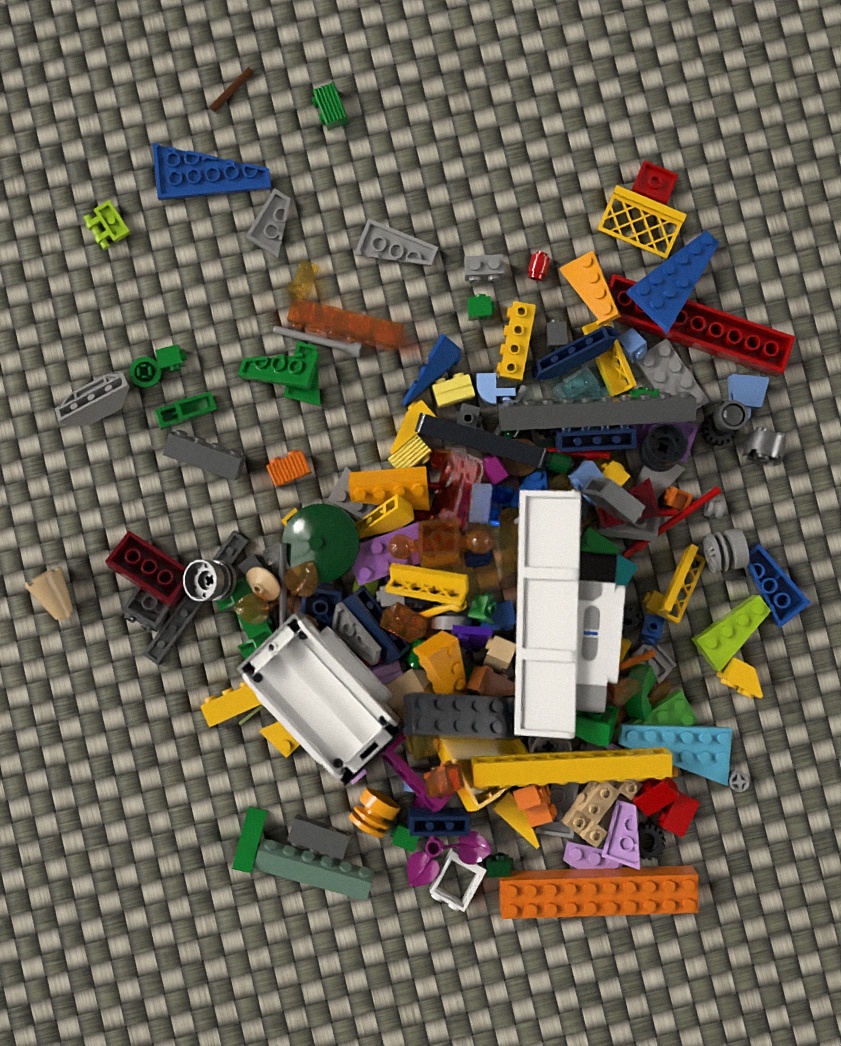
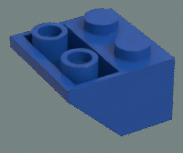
[477,600,517,634]

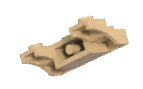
[561,779,642,848]

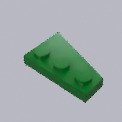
[283,341,321,407]

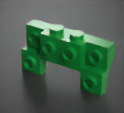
[216,577,274,660]

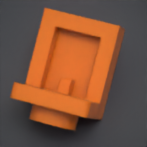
[663,486,693,511]

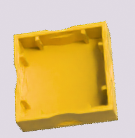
[432,738,529,811]

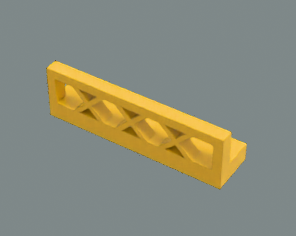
[582,320,637,397]
[656,544,706,625]
[385,563,468,606]

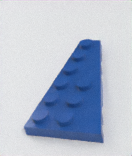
[152,143,272,201]
[626,230,719,333]

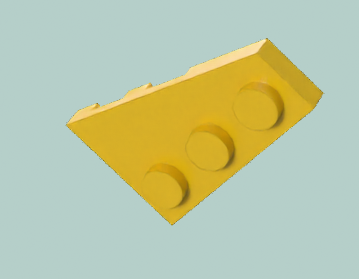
[259,721,300,758]

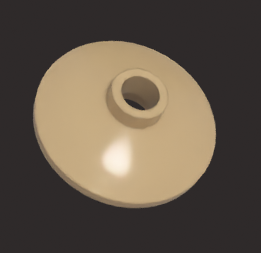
[246,567,280,601]

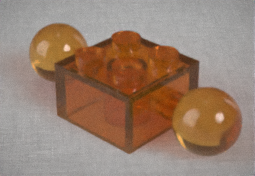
[388,518,493,568]

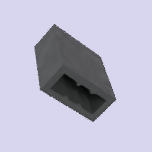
[582,476,645,523]

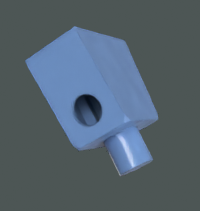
[727,374,769,420]

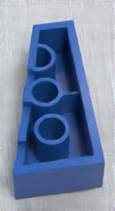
[746,542,811,628]

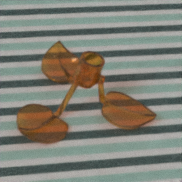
[234,561,319,629]
[607,679,672,735]

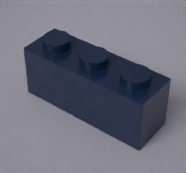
[407,807,470,836]

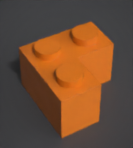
[513,784,557,828]

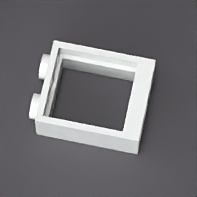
[430,848,487,912]

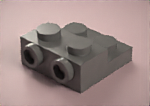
[122,586,170,632]

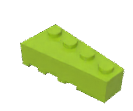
[691,595,771,672]

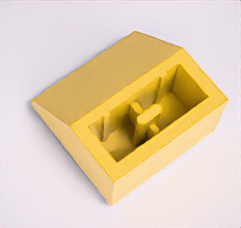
[716,657,763,699]

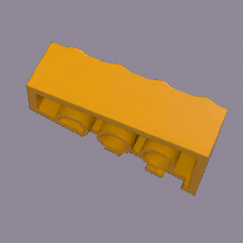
[413,631,469,695]

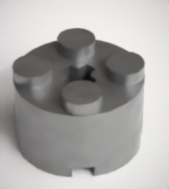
[742,427,787,466]

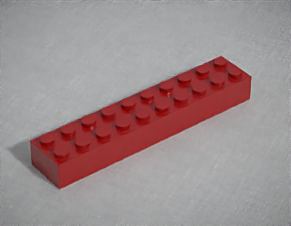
[608,274,796,377]

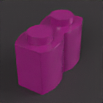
[480,454,510,487]

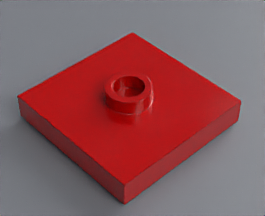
[631,160,679,205]

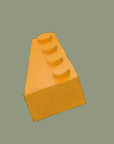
[349,466,430,511]

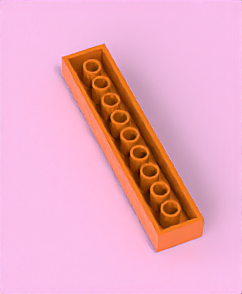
[499,865,699,919]

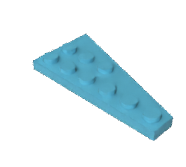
[618,724,732,786]

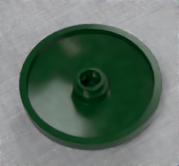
[282,503,360,582]

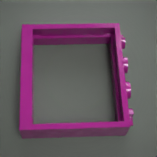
[379,730,457,812]

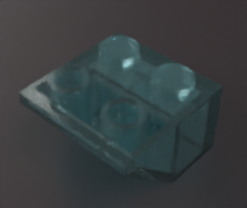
[552,365,604,401]

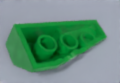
[575,705,619,747]

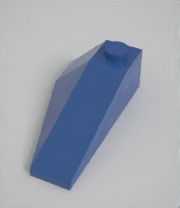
[402,334,462,407]

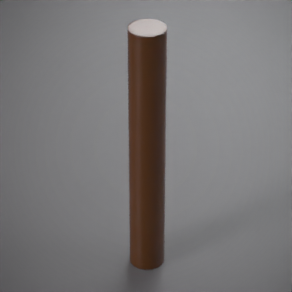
[209,67,254,113]

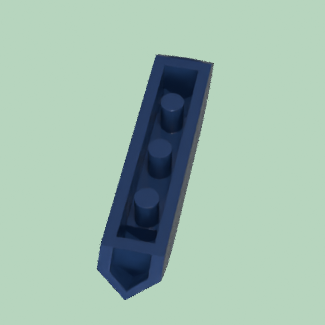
[532,325,621,380]

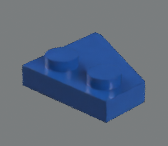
[511,471,549,509]

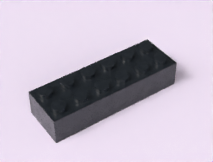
[403,692,524,741]

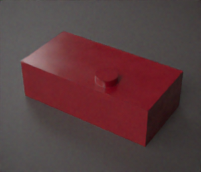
[105,531,186,609]

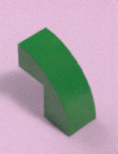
[625,663,657,721]

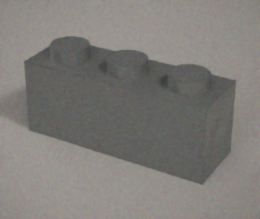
[287,814,351,860]

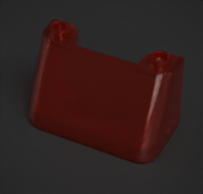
[412,449,484,534]

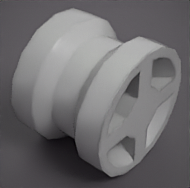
[704,499,725,519]
[728,770,750,792]

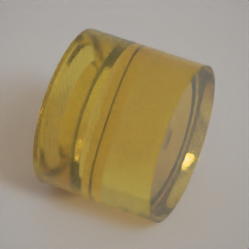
[406,737,440,761]

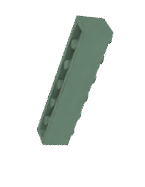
[254,839,375,901]

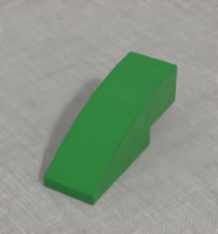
[154,391,217,431]
[232,806,268,873]

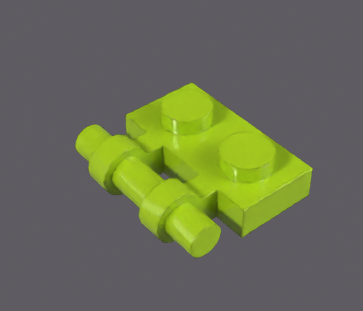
[84,200,131,250]

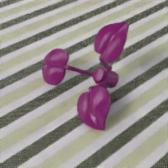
[407,795,491,886]

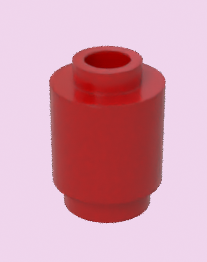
[527,251,550,281]

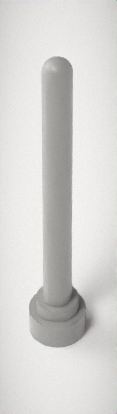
[273,326,363,358]

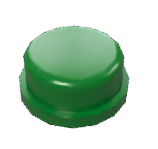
[129,357,162,388]

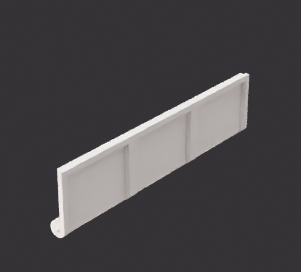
[514,489,581,739]

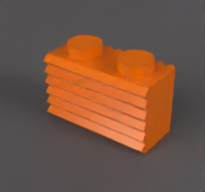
[266,449,312,488]

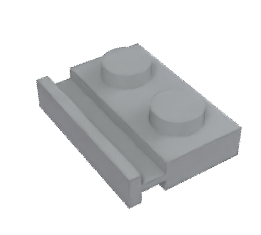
[630,643,677,685]

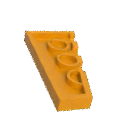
[559,250,621,325]

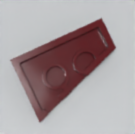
[597,477,660,530]

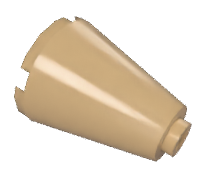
[24,566,74,621]

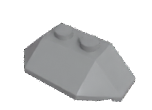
[55,373,129,426]

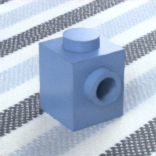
[617,327,647,363]

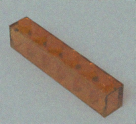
[287,297,404,351]

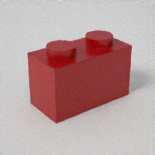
[633,777,679,817]
[658,790,700,838]

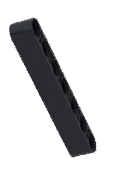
[415,413,549,469]

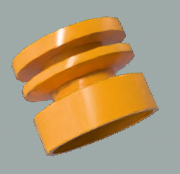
[349,787,401,838]

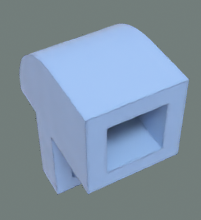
[476,373,516,406]

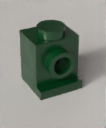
[486,852,514,878]

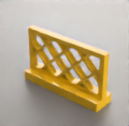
[597,185,687,259]

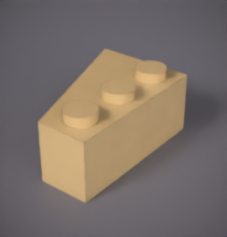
[482,634,516,674]

